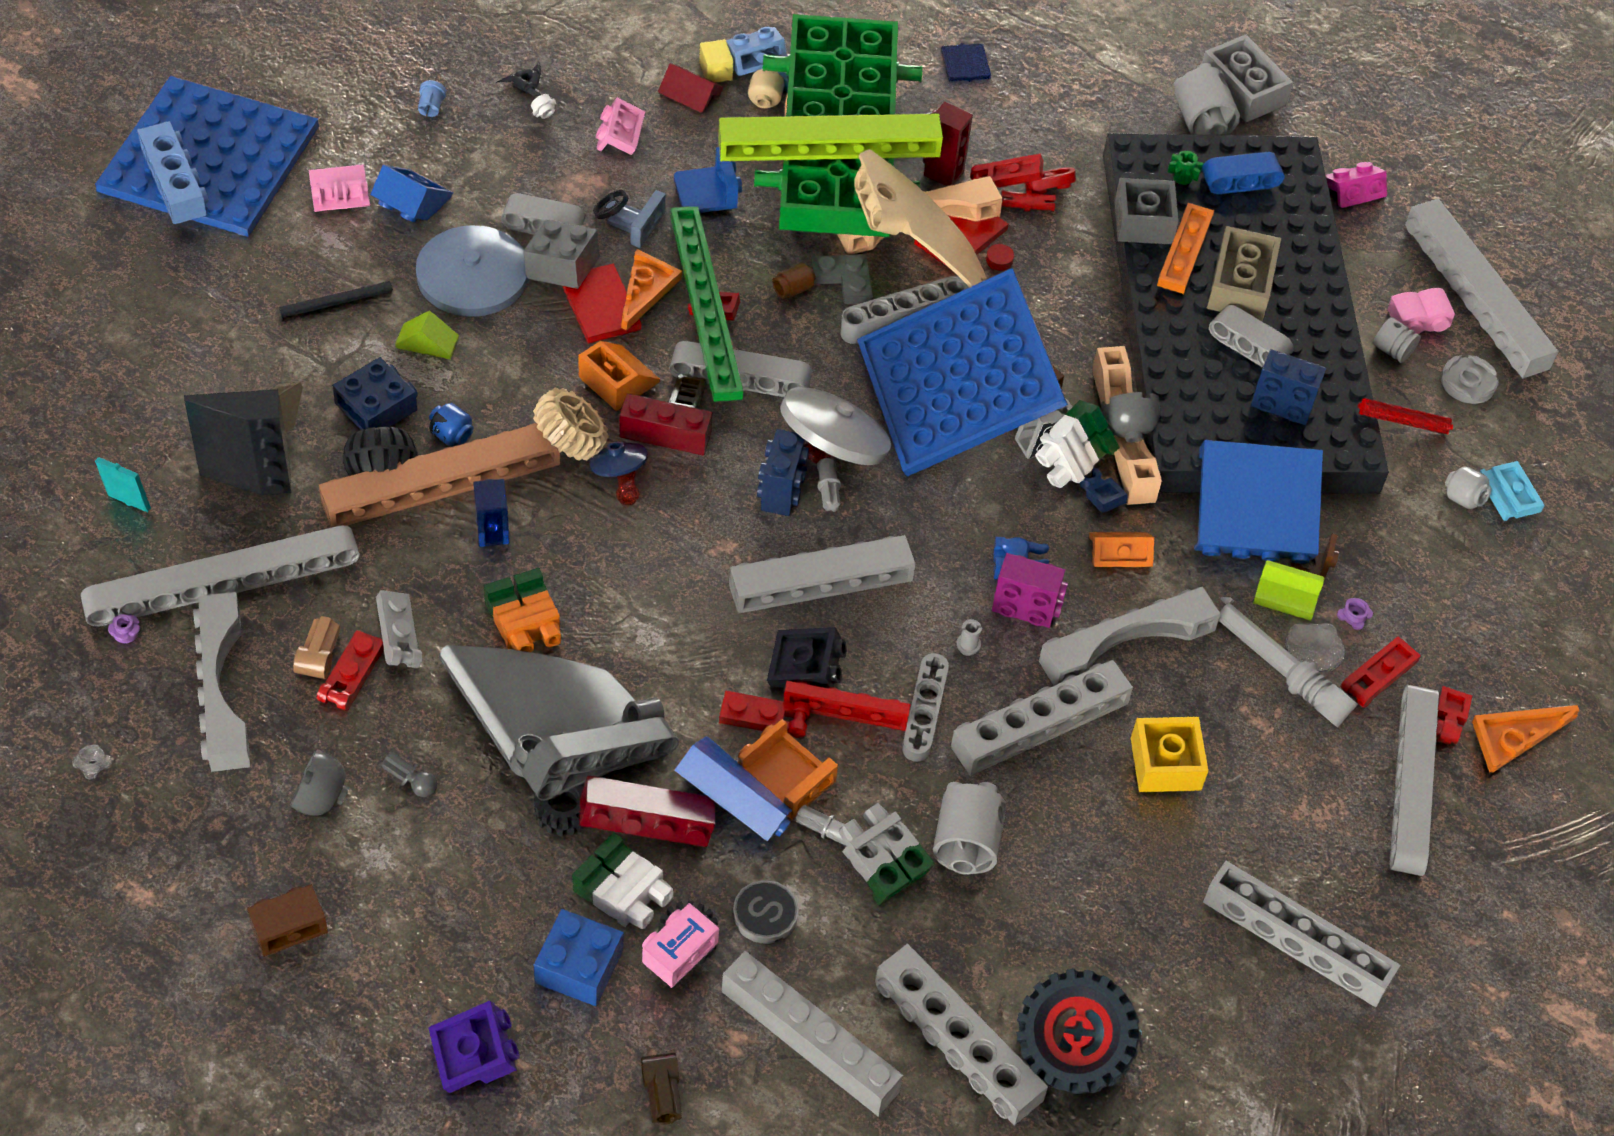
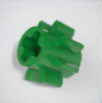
[1167,151,1203,185]

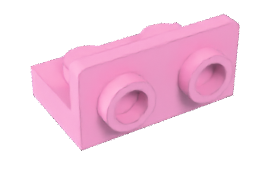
[596,97,645,155]

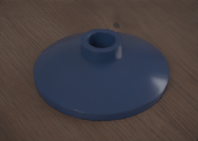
[590,441,648,477]

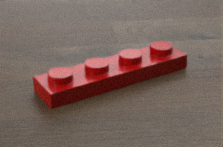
[784,681,911,731]

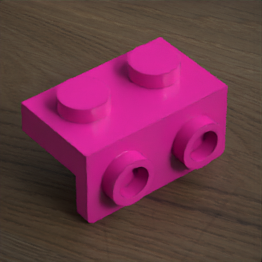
[1326,162,1387,208]

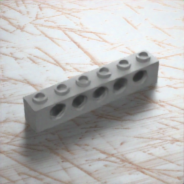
[951,660,1133,776]
[1203,861,1400,1007]
[875,943,1048,1126]

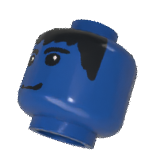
[429,403,474,447]

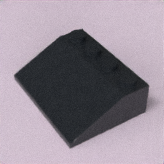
[184,389,291,495]

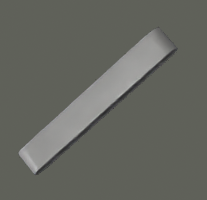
[1390,684,1439,876]

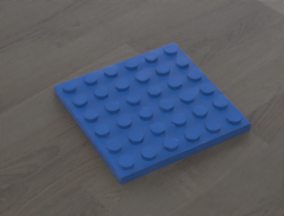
[95,76,319,237]
[857,268,1068,477]

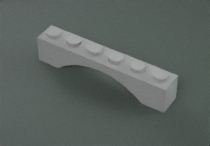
[1039,586,1221,686]
[193,592,251,772]

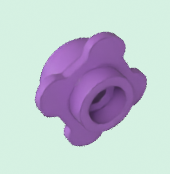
[1337,598,1373,630]

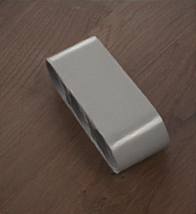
[501,193,586,235]
[1209,305,1294,367]

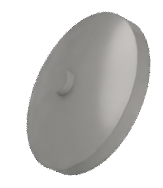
[780,387,891,465]

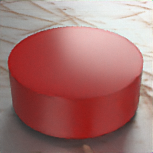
[986,244,1014,271]

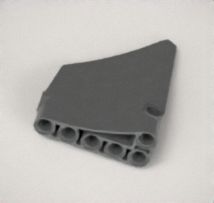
[439,645,679,800]

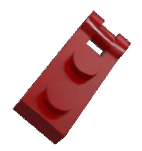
[970,153,1044,188]
[317,630,384,711]
[1340,636,1421,708]
[719,690,811,738]

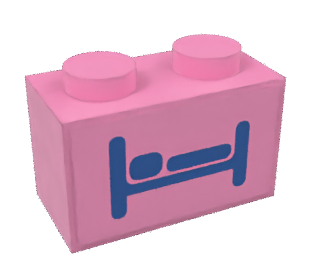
[642,903,719,988]

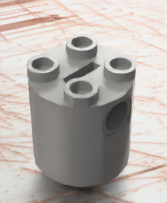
[1174,63,1240,135]
[933,782,1006,874]

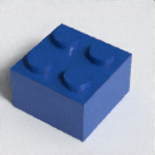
[534,909,624,1007]

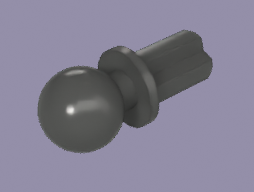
[381,752,437,797]

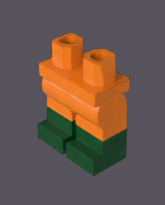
[483,567,561,652]

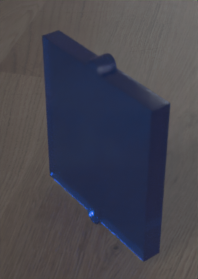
[941,43,991,82]

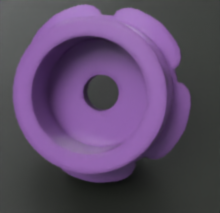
[108,614,140,643]

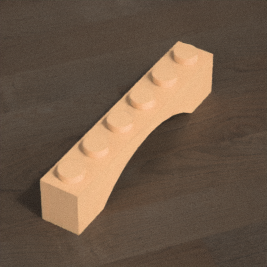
[837,176,1002,255]
[1092,346,1162,505]

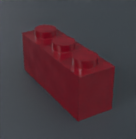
[922,102,973,186]
[619,393,712,456]

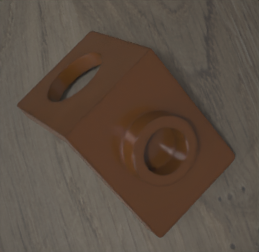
[1290,533,1339,580]

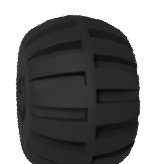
[342,427,418,476]

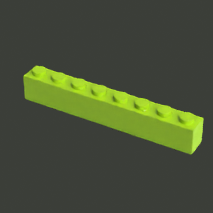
[718,114,943,161]

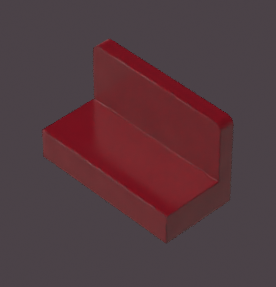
[658,63,724,113]

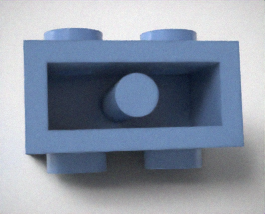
[726,27,787,76]

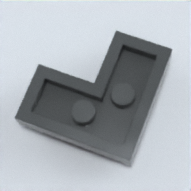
[811,254,873,304]

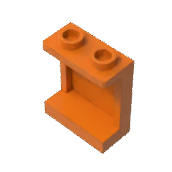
[738,719,838,820]

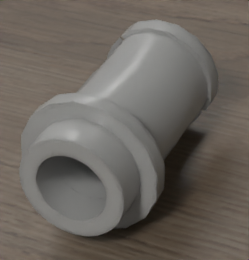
[956,619,982,656]

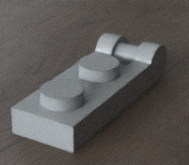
[376,590,422,668]

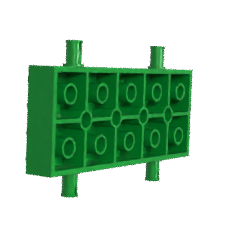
[754,14,923,237]

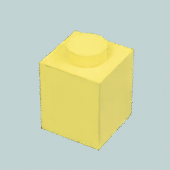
[699,40,733,83]

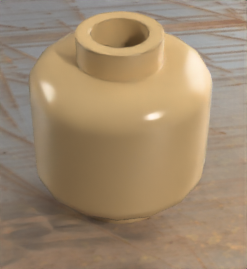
[748,69,785,108]

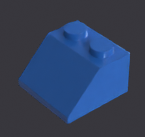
[370,164,453,222]

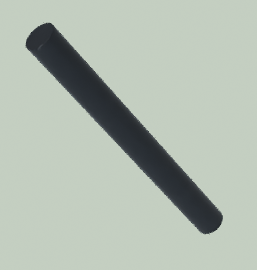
[279,281,393,318]

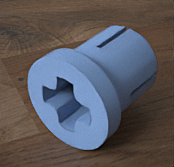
[418,81,447,117]

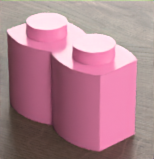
[1387,288,1455,334]

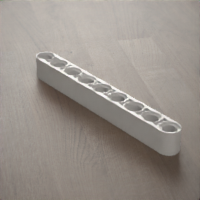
[80,525,360,627]

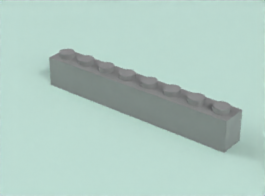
[1405,198,1558,379]

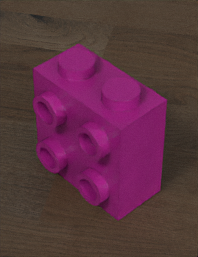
[992,553,1068,628]

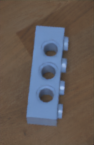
[137,121,209,224]

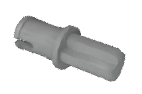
[817,458,841,512]
[796,805,846,846]

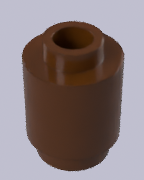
[772,262,816,298]

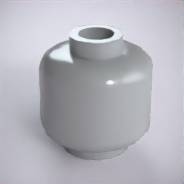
[1445,466,1491,509]

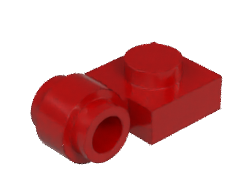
[1436,686,1473,745]

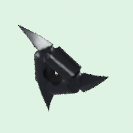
[496,61,542,96]

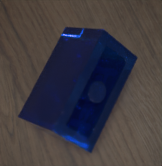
[473,479,510,547]

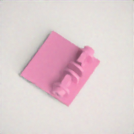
[309,164,370,212]

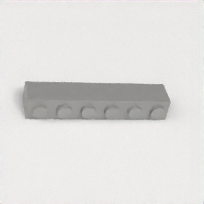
[729,535,915,614]
[722,951,903,1116]

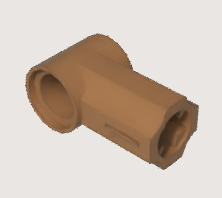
[293,616,340,679]

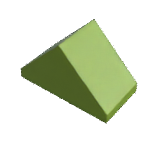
[395,310,459,360]

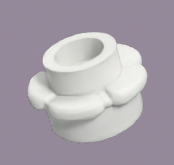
[531,94,556,119]

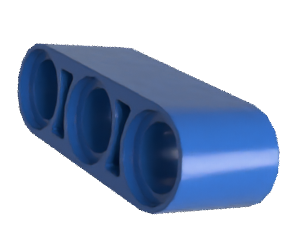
[1202,152,1284,194]

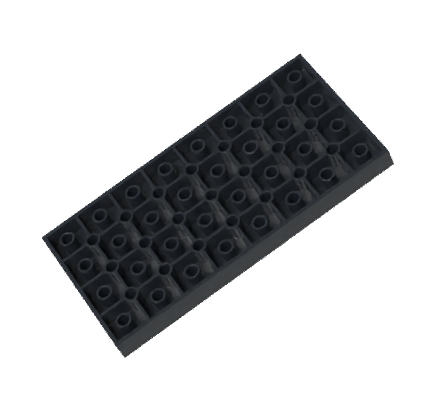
[1103,133,1389,494]

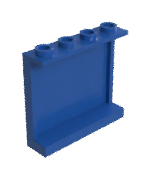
[1194,440,1323,564]

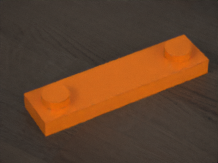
[1157,203,1214,294]

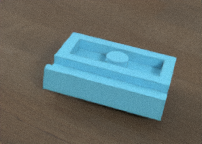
[1480,461,1544,521]

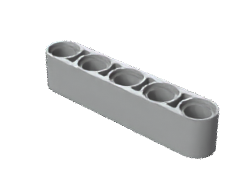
[840,276,968,344]
[669,341,812,397]

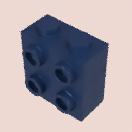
[1251,349,1326,425]
[332,357,418,430]
[757,429,809,516]

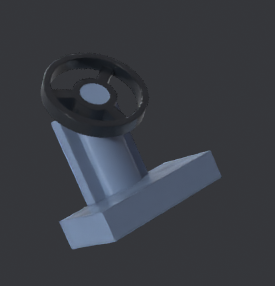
[593,190,666,248]

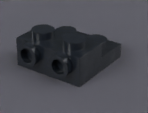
[767,627,847,688]

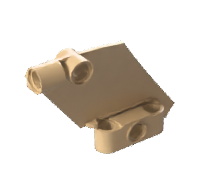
[854,149,987,287]

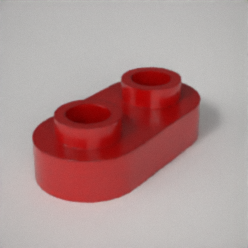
[1025,167,1076,194]

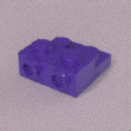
[428,1001,520,1093]

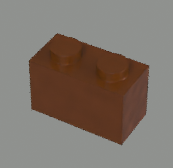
[247,884,328,957]

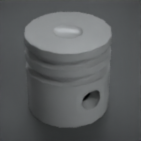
[1373,317,1421,363]

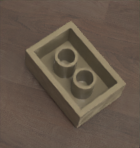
[1207,226,1281,321]

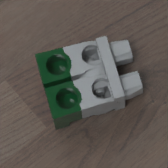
[838,803,935,906]

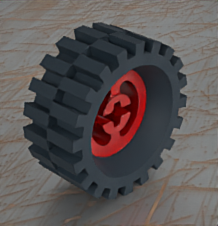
[1016,969,1141,1094]

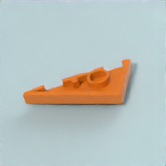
[621,249,682,330]
[1472,705,1579,772]

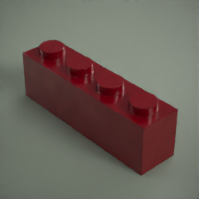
[579,775,715,847]

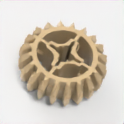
[533,388,609,461]

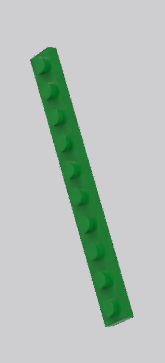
[670,206,743,402]

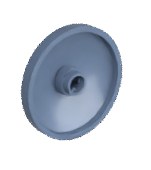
[416,225,528,317]

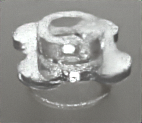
[72,744,112,779]

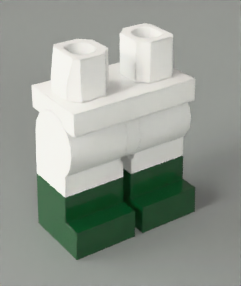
[1035,400,1120,488]
[572,832,673,929]

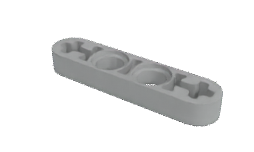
[902,653,949,762]

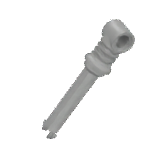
[1219,597,1358,728]

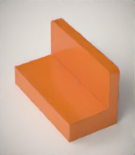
[1089,532,1154,567]

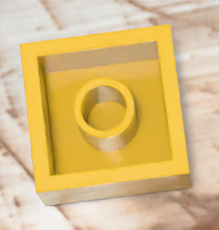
[1131,717,1208,792]

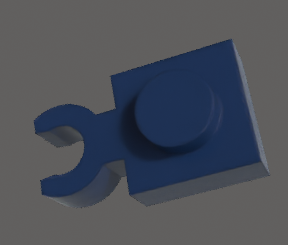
[1079,468,1127,513]

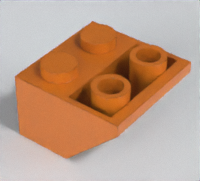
[578,341,660,411]

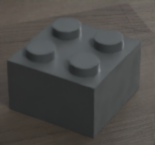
[1115,178,1178,244]
[523,220,600,289]

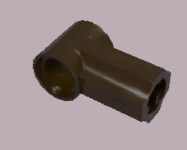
[641,1052,682,1125]

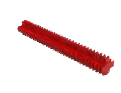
[1357,398,1453,435]

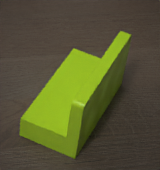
[1253,560,1325,621]

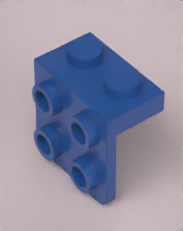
[674,147,742,213]

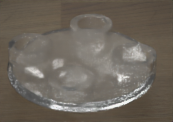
[1285,623,1345,672]

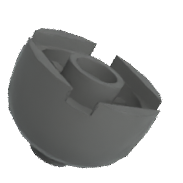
[1101,392,1160,443]
[289,749,349,816]

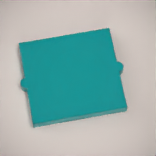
[95,457,151,513]

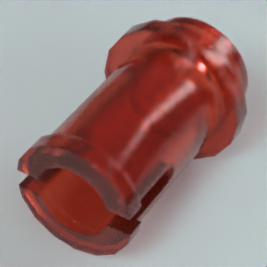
[616,471,640,506]

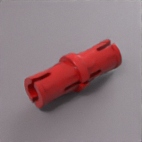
[1001,190,1056,212]

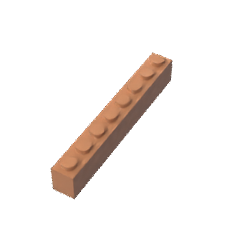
[319,423,560,528]

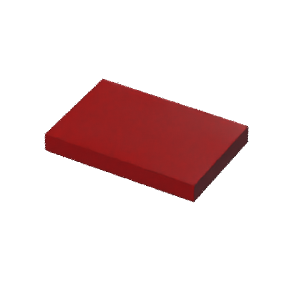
[914,215,1009,269]
[562,263,642,344]

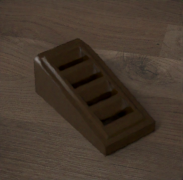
[669,374,706,409]

